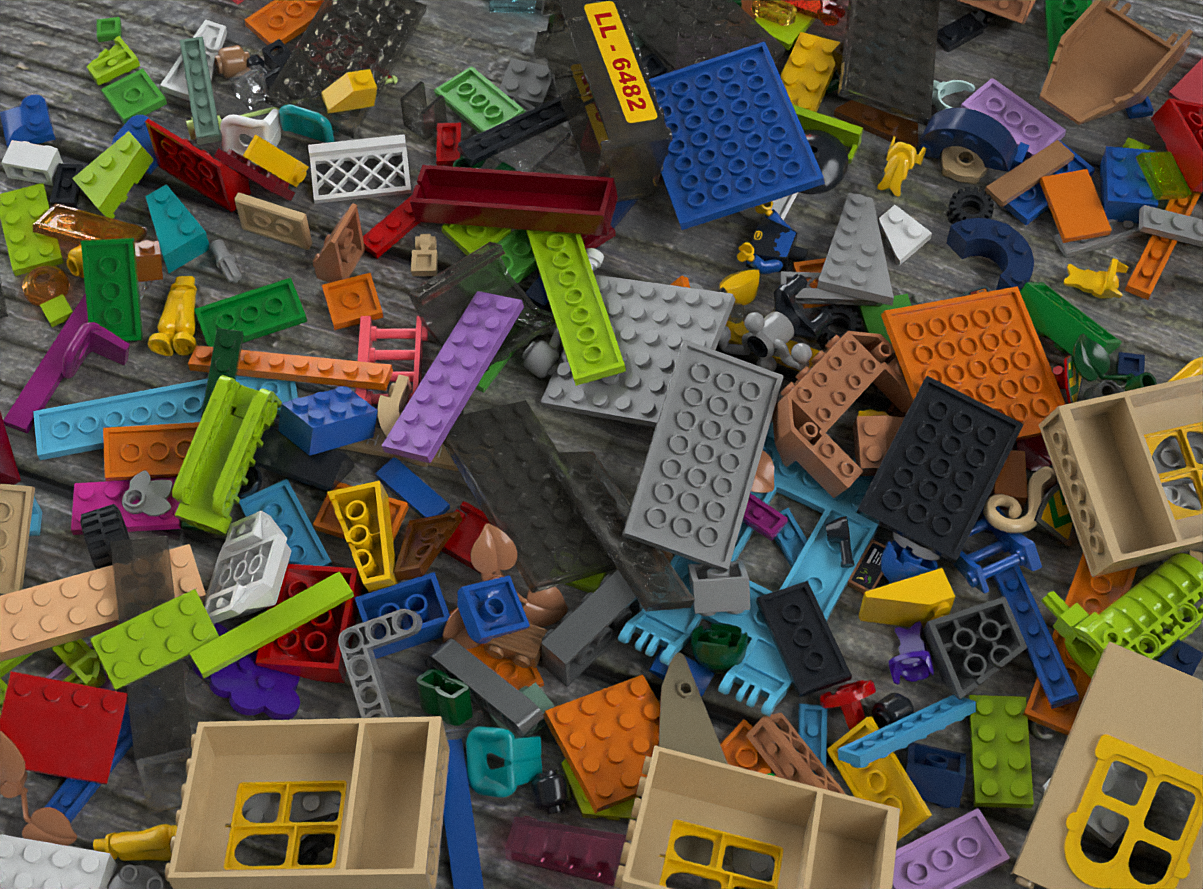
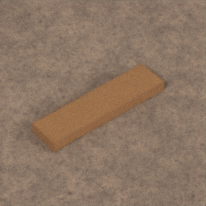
[985,140,1074,208]

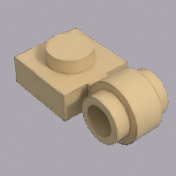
[411,234,438,276]

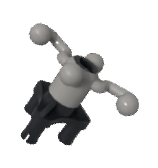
[718,274,833,372]

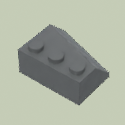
[922,597,1027,700]

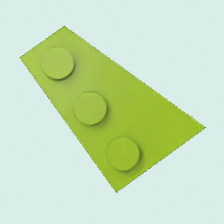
[73,131,154,222]

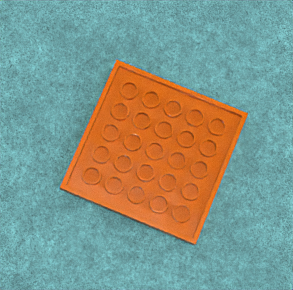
[881,286,1066,441]

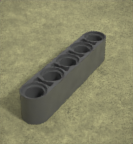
[429,638,544,737]

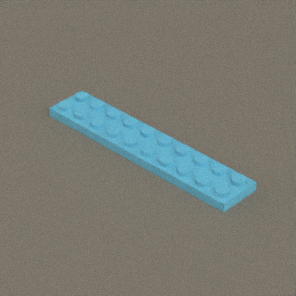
[33,376,298,460]

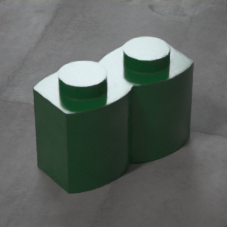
[416,669,473,726]

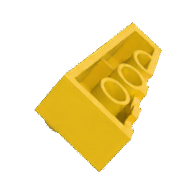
[327,481,398,593]

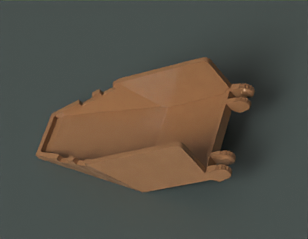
[1039,0,1193,125]

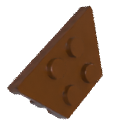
[834,87,918,149]

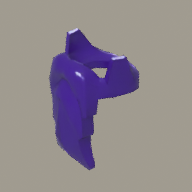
[888,622,934,685]

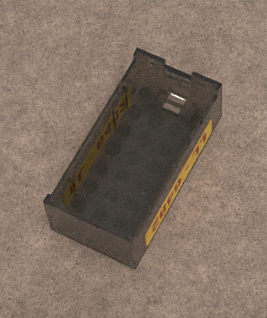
[533,0,672,202]

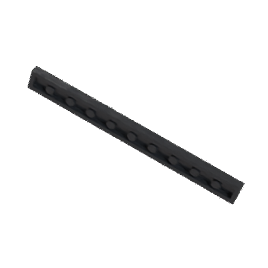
[457,53,667,167]

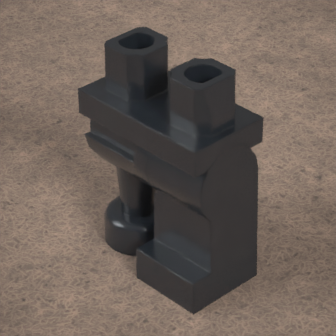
[246,39,312,104]

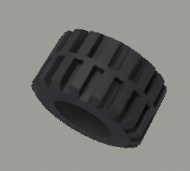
[80,504,136,569]

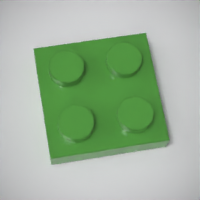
[101,68,167,124]

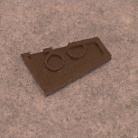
[394,511,463,580]

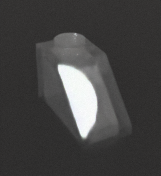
[230,65,270,110]

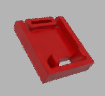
[441,501,516,574]

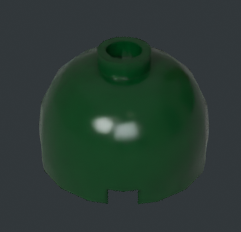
[692,623,748,674]

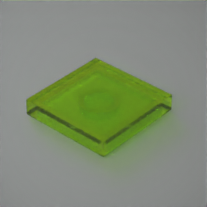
[1136,152,1192,200]

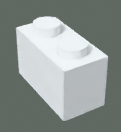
[1,140,63,186]

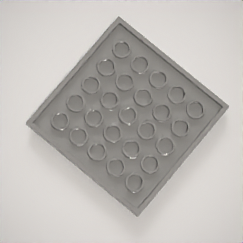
[541,275,736,427]

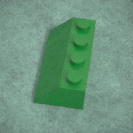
[1020,282,1122,356]

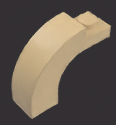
[378,375,428,467]

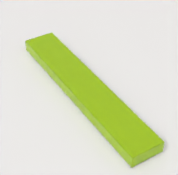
[190,571,354,678]

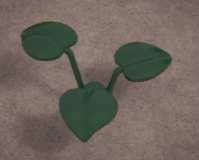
[1073,333,1157,391]

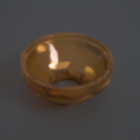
[22,265,70,306]

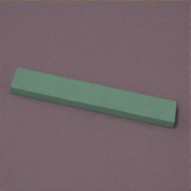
[179,36,222,145]

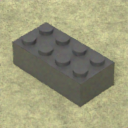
[541,569,644,687]

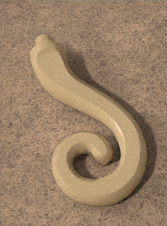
[983,466,1057,533]

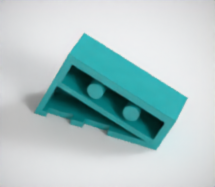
[145,184,210,273]

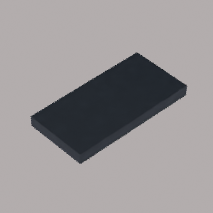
[756,581,852,698]

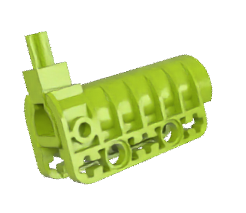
[172,375,282,536]
[1041,553,1203,679]

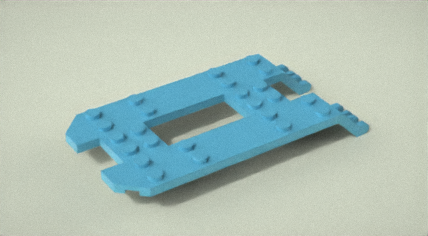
[618,422,880,717]

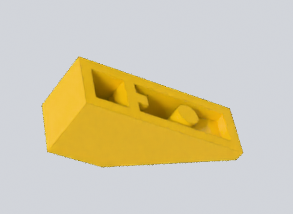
[243,134,309,187]

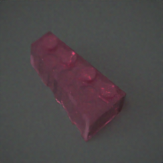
[505,816,628,887]

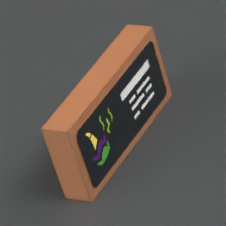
[847,539,886,594]

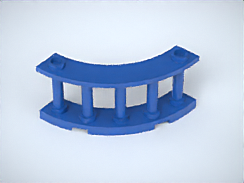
[953,498,1042,593]

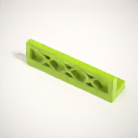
[792,104,863,164]

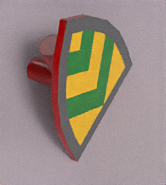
[1053,356,1083,404]

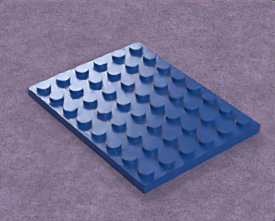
[642,41,825,230]

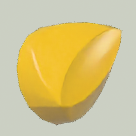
[719,270,760,306]

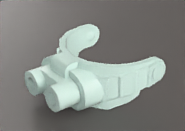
[923,80,975,112]

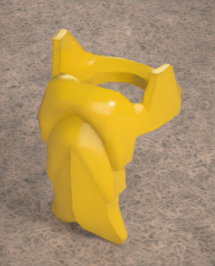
[877,136,927,197]
[1063,258,1128,299]

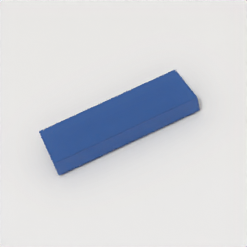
[375,457,450,518]

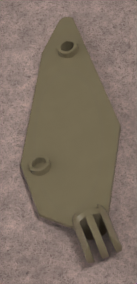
[658,652,742,889]

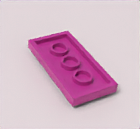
[71,477,181,535]

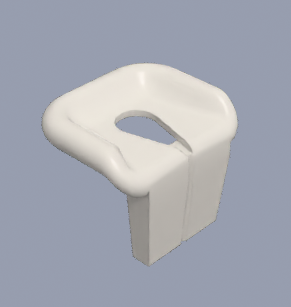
[220,109,281,165]

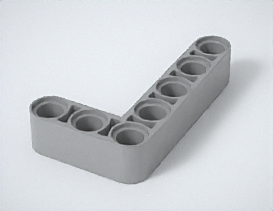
[338,609,422,718]

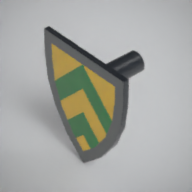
[1034,483,1075,547]

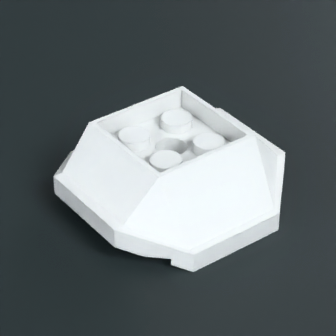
[203,511,292,624]

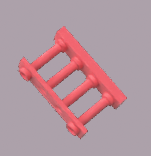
[355,316,428,406]

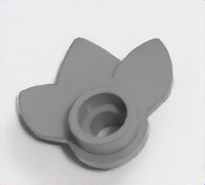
[122,470,173,516]

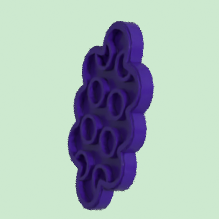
[191,623,300,720]

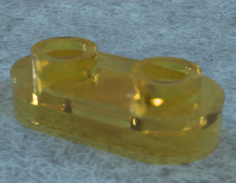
[751,0,797,26]

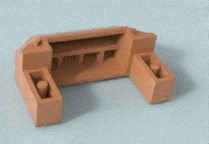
[772,331,913,498]

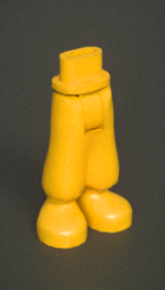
[148,276,197,356]
[93,824,177,861]

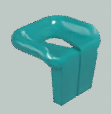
[279,102,341,143]
[466,726,542,798]

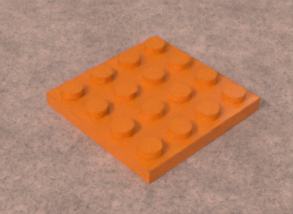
[543,675,660,813]

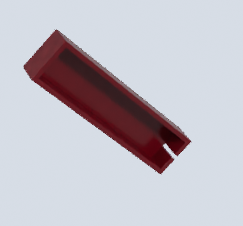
[410,165,618,236]

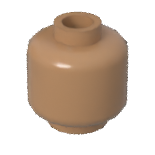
[214,45,250,78]

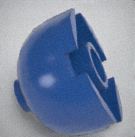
[881,540,938,584]

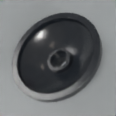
[800,129,848,194]

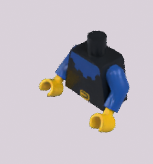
[737,201,808,275]

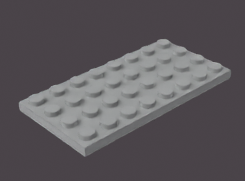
[622,339,784,571]

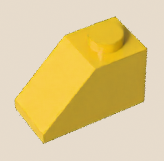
[322,69,377,113]

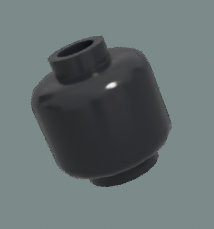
[872,693,914,729]
[530,770,572,815]

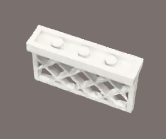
[308,134,411,204]

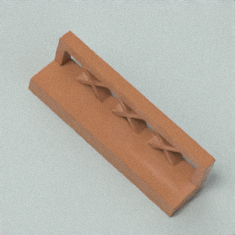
[746,712,846,795]

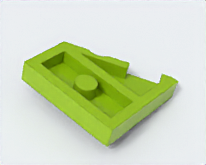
[86,36,140,86]

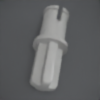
[209,239,242,284]

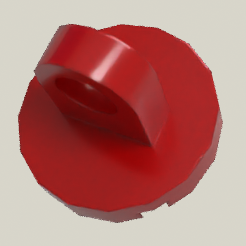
[819,680,876,730]

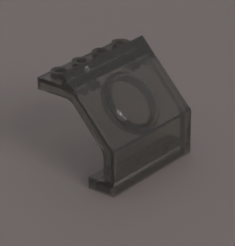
[408,242,556,373]

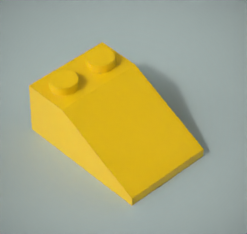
[859,568,955,628]

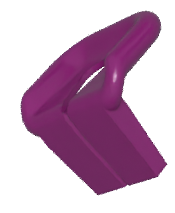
[62,322,130,379]

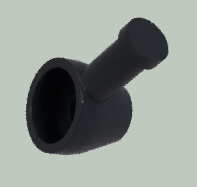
[826,516,855,568]

